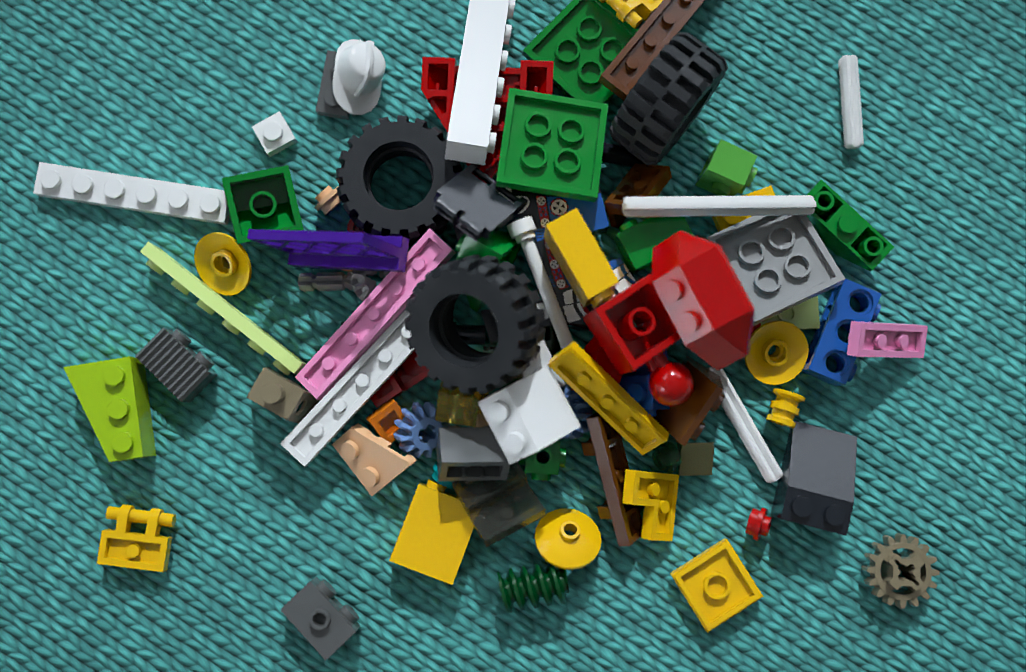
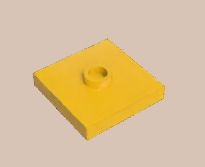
[669,538,764,633]

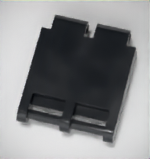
[432,164,528,241]

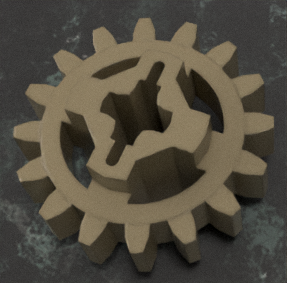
[862,533,940,609]

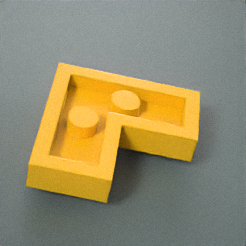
[622,469,679,541]

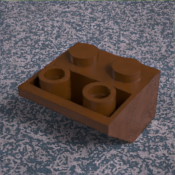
[653,356,725,446]

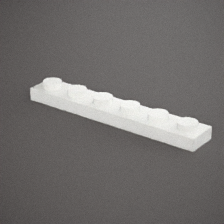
[33,162,230,225]
[280,309,415,467]

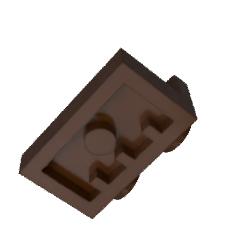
[604,163,672,228]

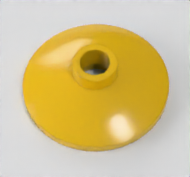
[194,232,252,296]
[744,320,809,385]
[535,508,601,570]

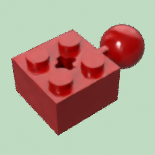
[582,274,694,407]

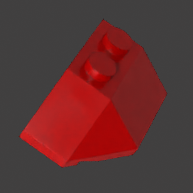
[652,231,755,371]

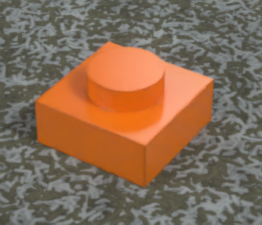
[366,398,404,443]

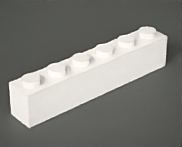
[445,0,515,165]

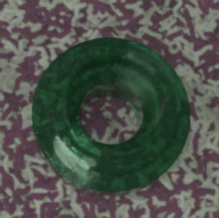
[652,441,682,474]

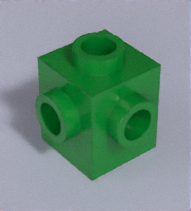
[518,441,566,481]

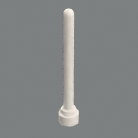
[507,216,573,349]

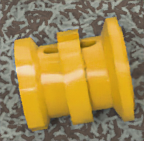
[766,388,806,428]

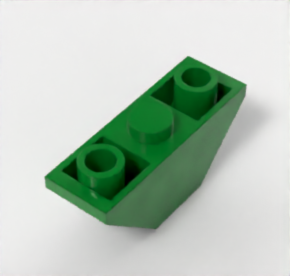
[806,179,894,271]

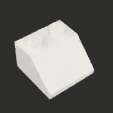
[477,365,581,464]

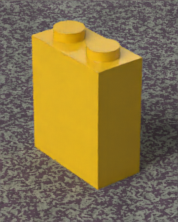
[544,208,619,308]
[389,479,482,585]

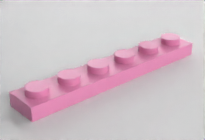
[295,228,456,400]

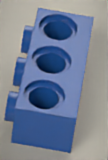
[801,278,881,386]

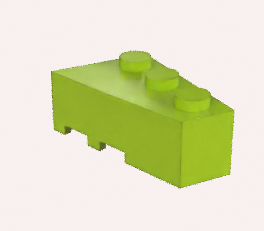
[63,356,156,462]

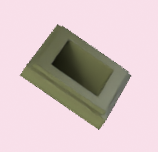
[677,442,714,476]

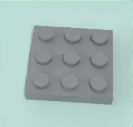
[706,215,845,326]

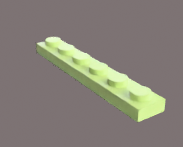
[140,242,306,376]

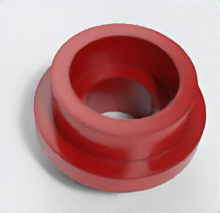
[746,508,772,541]

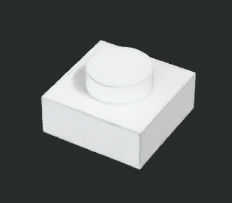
[252,111,297,157]

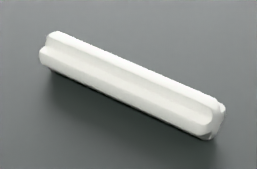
[838,55,864,149]

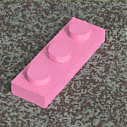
[847,321,928,358]

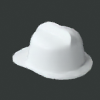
[332,39,386,115]

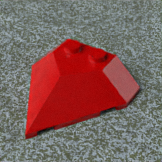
[421,57,554,184]

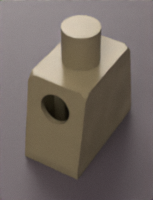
[247,367,320,424]

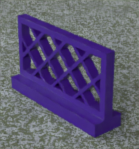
[247,229,409,272]

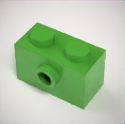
[695,139,758,196]

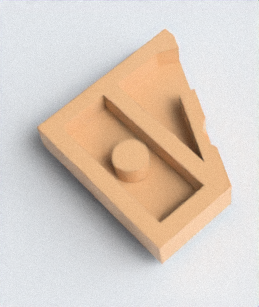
[332,423,417,497]

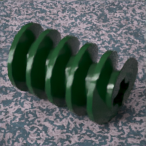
[497,562,569,613]

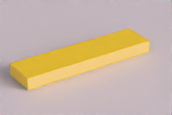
[548,341,669,456]

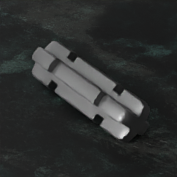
[298,272,353,291]

